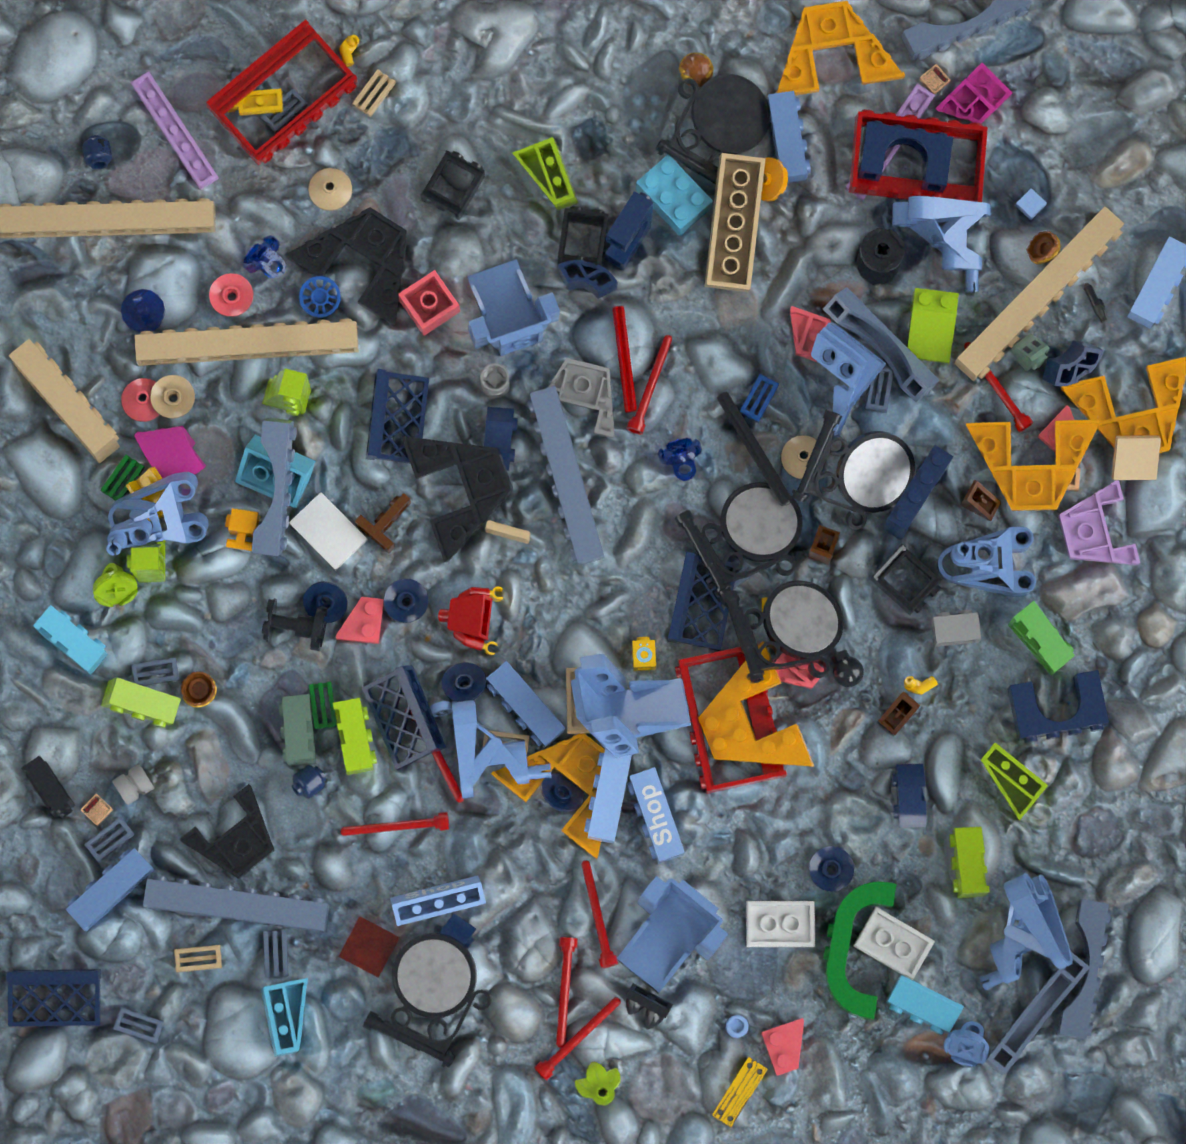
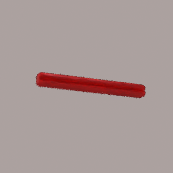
[612,306,637,413]

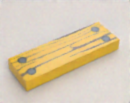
[712,1057,768,1128]

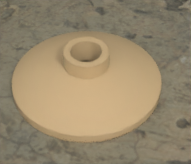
[309,168,352,211]
[150,375,195,419]
[781,436,817,479]

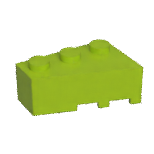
[512,137,578,211]
[262,368,311,416]
[127,540,166,583]

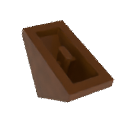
[960,480,1001,521]
[808,525,840,565]
[878,691,920,736]

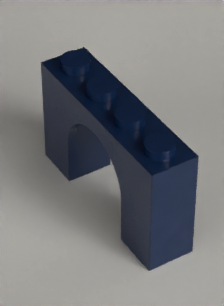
[857,121,953,193]
[605,191,653,271]
[883,445,954,541]
[1007,670,1109,744]

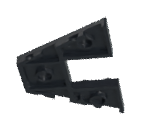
[284,207,407,327]
[402,436,513,563]

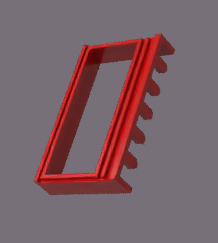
[206,19,357,166]
[849,110,988,202]
[675,643,787,794]

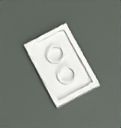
[289,492,368,571]
[746,901,815,947]
[853,907,935,980]

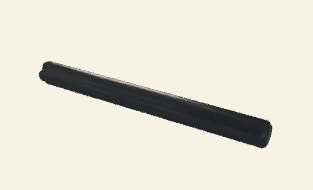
[717,392,793,506]

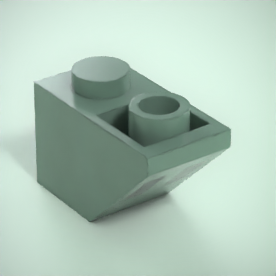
[1010,333,1050,372]

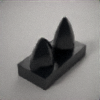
[625,983,673,1030]

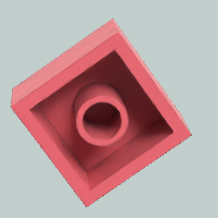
[398,270,460,336]

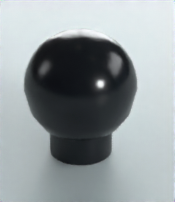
[831,650,864,687]

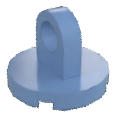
[944,1021,990,1067]

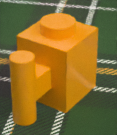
[225,508,260,551]

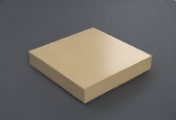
[1111,435,1161,480]

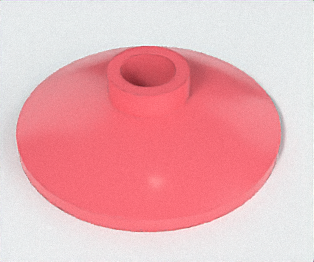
[209,273,253,317]
[121,378,159,422]

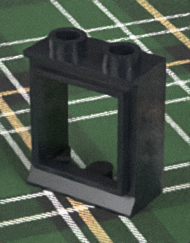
[421,150,485,221]
[557,206,608,265]
[870,544,942,615]
[21,755,76,818]

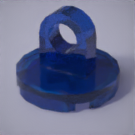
[243,235,286,278]
[121,289,166,333]
[657,438,702,481]

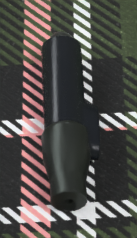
[1084,283,1107,323]

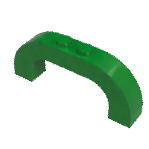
[823,882,897,1020]

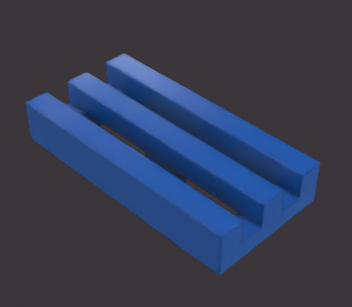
[740,374,779,423]

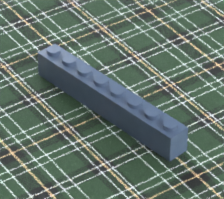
[527,386,605,566]
[143,876,329,933]

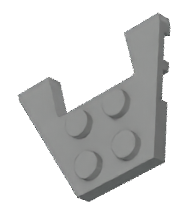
[530,358,615,438]

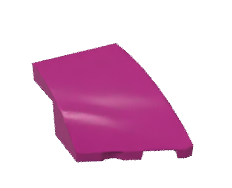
[936,62,1013,124]
[134,426,206,485]

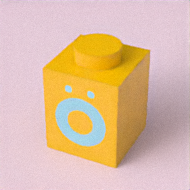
[632,637,656,671]

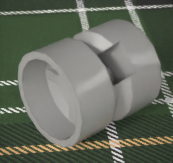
[480,363,509,398]
[112,764,154,805]

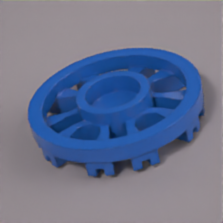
[299,276,341,317]

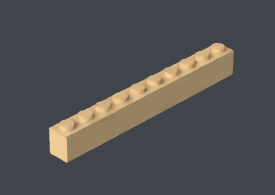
[0,198,216,238]
[954,206,1124,382]
[135,319,359,366]

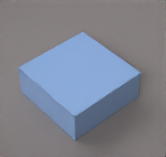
[1015,188,1047,220]

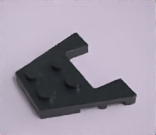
[180,784,275,879]

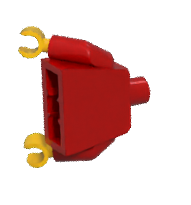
[438,586,503,656]

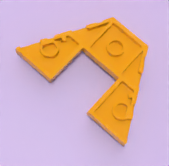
[777,1,905,96]
[1061,357,1186,453]
[966,419,1100,511]
[698,641,814,767]
[491,734,605,859]

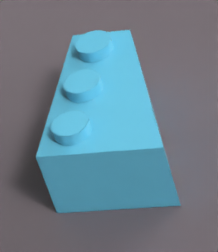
[33,605,108,675]
[261,978,308,1057]

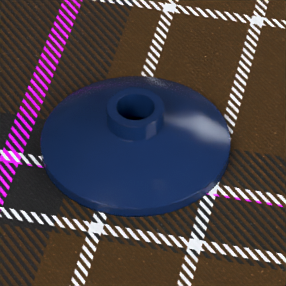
[384,579,429,623]
[303,581,348,623]
[442,662,487,702]
[541,773,584,812]
[809,846,854,892]

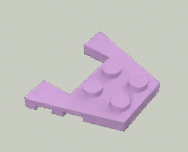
[1058,480,1140,565]

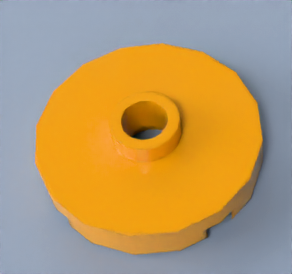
[761,157,788,202]

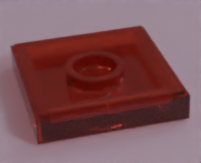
[338,916,400,978]

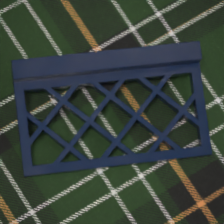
[365,369,429,464]
[668,551,739,651]
[362,665,446,770]
[6,969,101,1027]

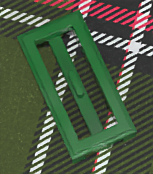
[101,454,145,501]
[309,681,337,730]

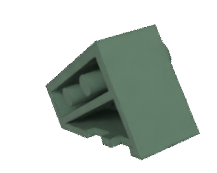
[279,694,317,767]

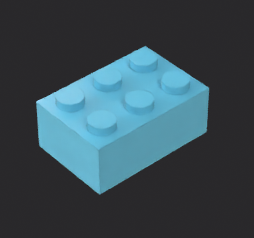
[635,155,713,237]

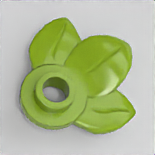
[575,1062,621,1105]

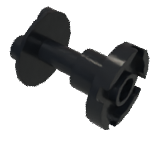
[856,228,905,286]
[262,598,328,652]

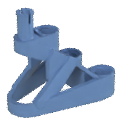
[892,196,991,293]
[106,472,209,556]
[937,527,1036,597]
[452,699,552,799]
[980,873,1073,990]

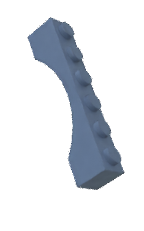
[901,0,1032,61]
[823,287,940,402]
[252,418,297,556]
[1056,899,1111,1040]
[986,953,1090,1075]

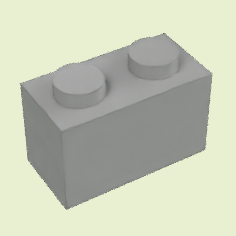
[931,610,981,647]

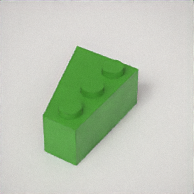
[1008,601,1075,676]

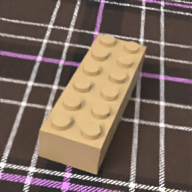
[704,153,766,292]
[8,339,120,464]

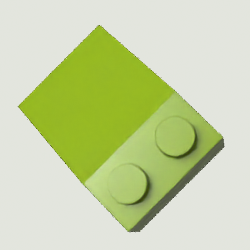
[907,288,959,363]

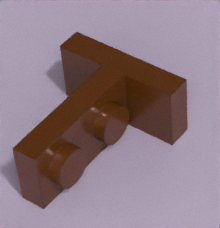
[355,493,411,554]

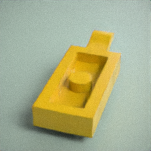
[228,88,283,116]

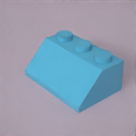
[235,435,315,508]
[886,975,964,1035]

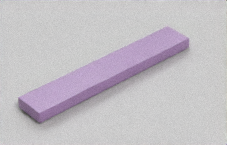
[130,71,219,190]
[845,83,935,201]

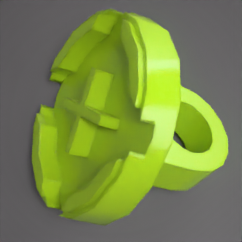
[92,563,138,607]

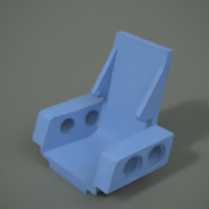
[467,259,560,356]
[811,322,886,436]
[571,654,691,758]
[617,876,728,993]

